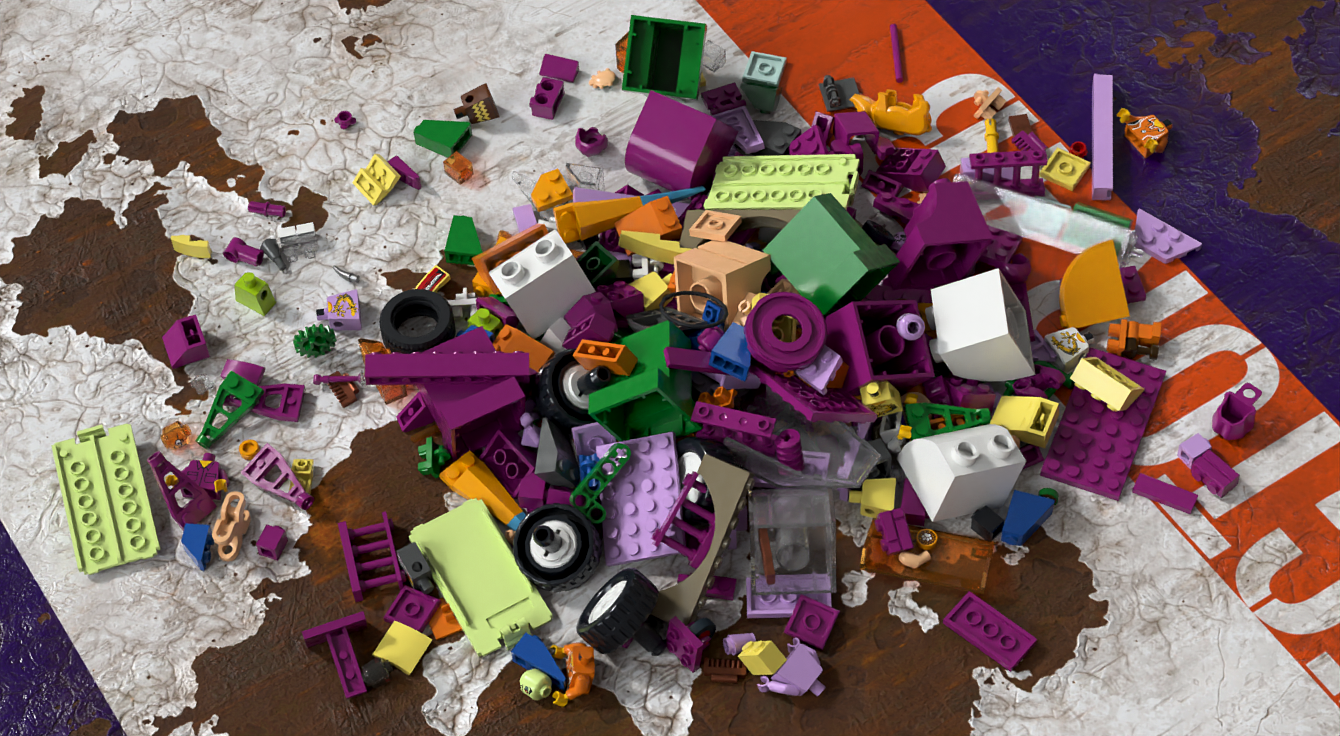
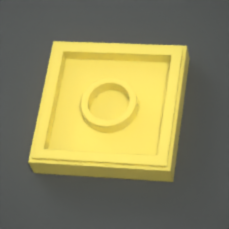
[1039,147,1091,191]

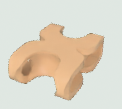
[212,491,251,562]

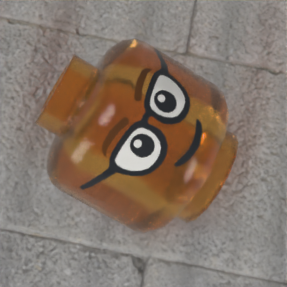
[160,421,192,450]

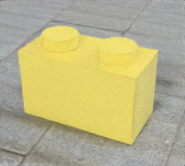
[738,641,787,675]

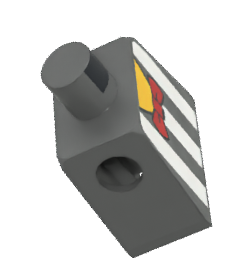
[397,542,434,594]

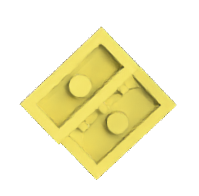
[352,154,401,206]
[372,621,432,675]

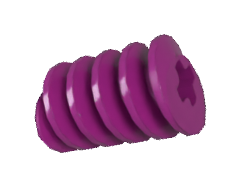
[775,428,805,474]

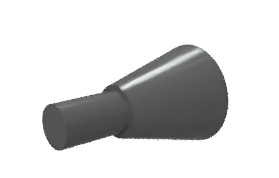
[260,238,286,271]

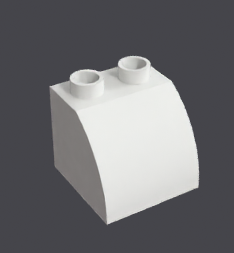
[489,229,596,339]
[925,268,1035,381]
[897,424,1026,522]

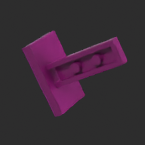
[302,611,367,699]

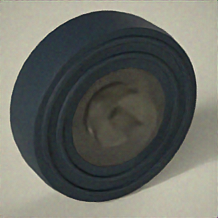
[862,220,895,248]

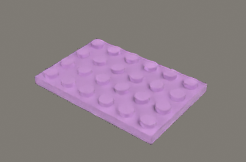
[596,432,686,567]

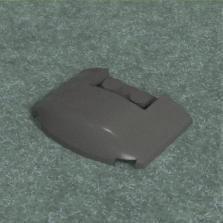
[626,307,707,333]

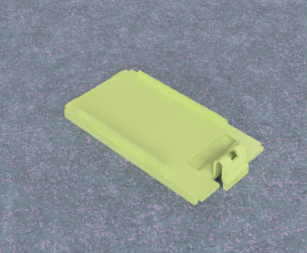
[704,154,860,210]
[51,423,161,575]
[409,498,553,657]

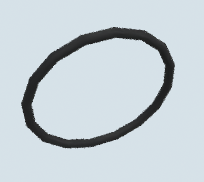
[659,291,728,329]

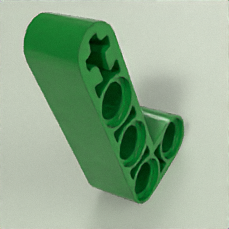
[569,443,631,524]

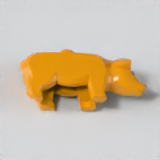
[849,89,932,135]

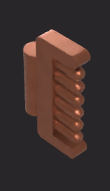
[326,371,359,408]
[703,657,747,683]

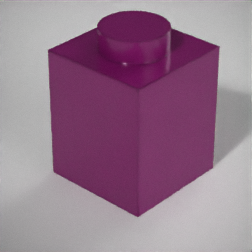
[256,524,288,561]

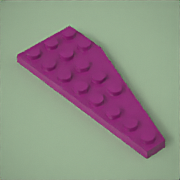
[873,192,1023,268]

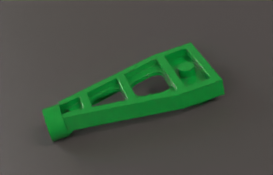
[195,371,264,450]
[904,402,991,441]

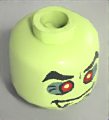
[520,668,552,701]

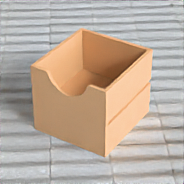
[674,240,771,332]

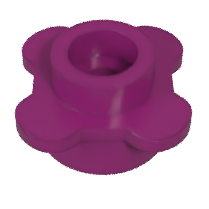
[334,111,356,129]

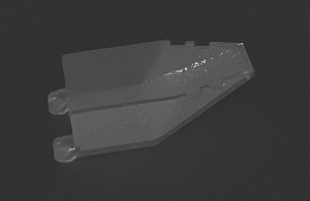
[724,384,881,488]

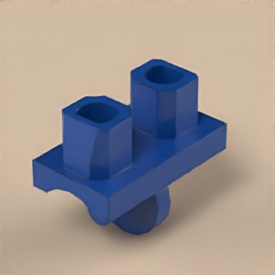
[579,453,600,490]

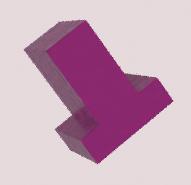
[416,326,525,462]

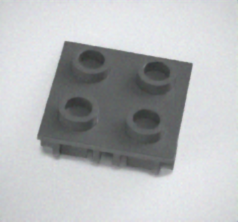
[819,75,860,112]

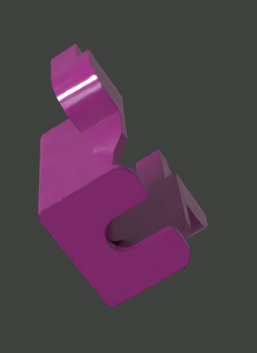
[830,111,894,160]

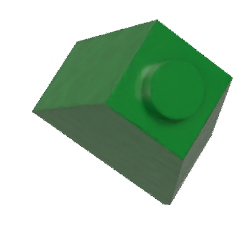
[413,120,472,160]
[444,215,482,265]

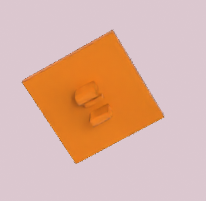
[429,597,462,640]

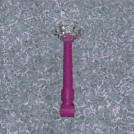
[313,370,367,387]

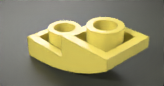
[171,235,212,258]
[289,459,314,494]

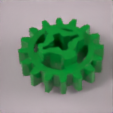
[293,324,337,358]

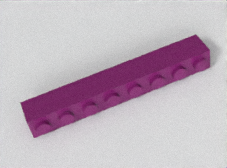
[365,351,529,385]

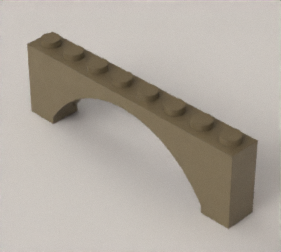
[679,209,800,249]
[651,454,755,626]

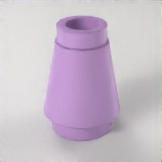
[723,633,756,655]

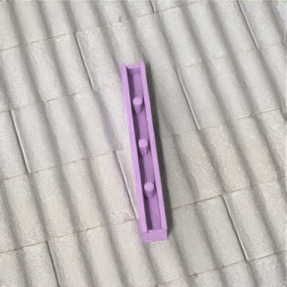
[1092,74,1113,200]

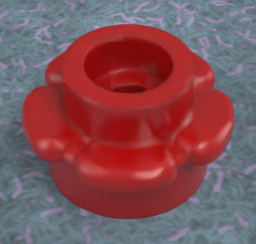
[1069,141,1088,158]

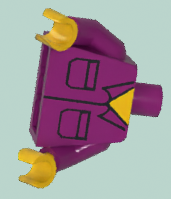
[165,453,230,500]

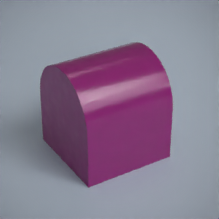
[625,90,739,200]
[824,300,935,396]

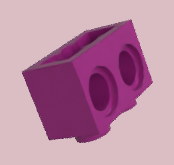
[529,77,565,120]

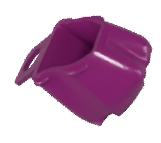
[1212,382,1262,440]

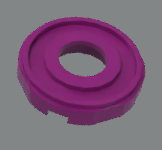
[744,292,827,373]

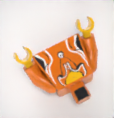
[1117,108,1172,158]
[550,642,595,707]

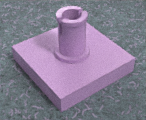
[571,422,616,467]

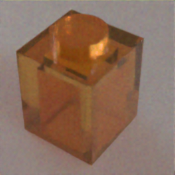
[443,151,474,185]

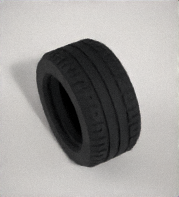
[379,289,456,354]

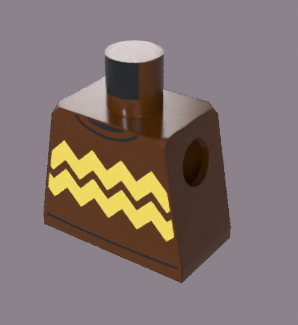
[453,83,500,124]

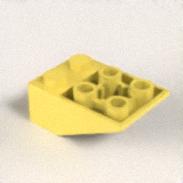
[990,396,1059,448]

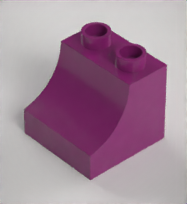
[888,178,993,290]

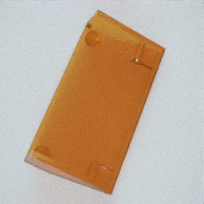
[860,518,995,594]

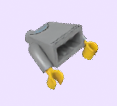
[880,393,918,454]

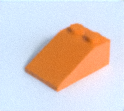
[614,196,682,257]
[492,324,555,372]

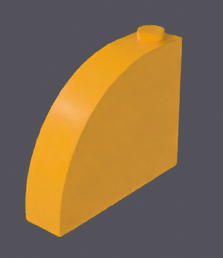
[1059,239,1130,329]

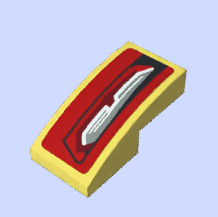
[415,265,450,293]

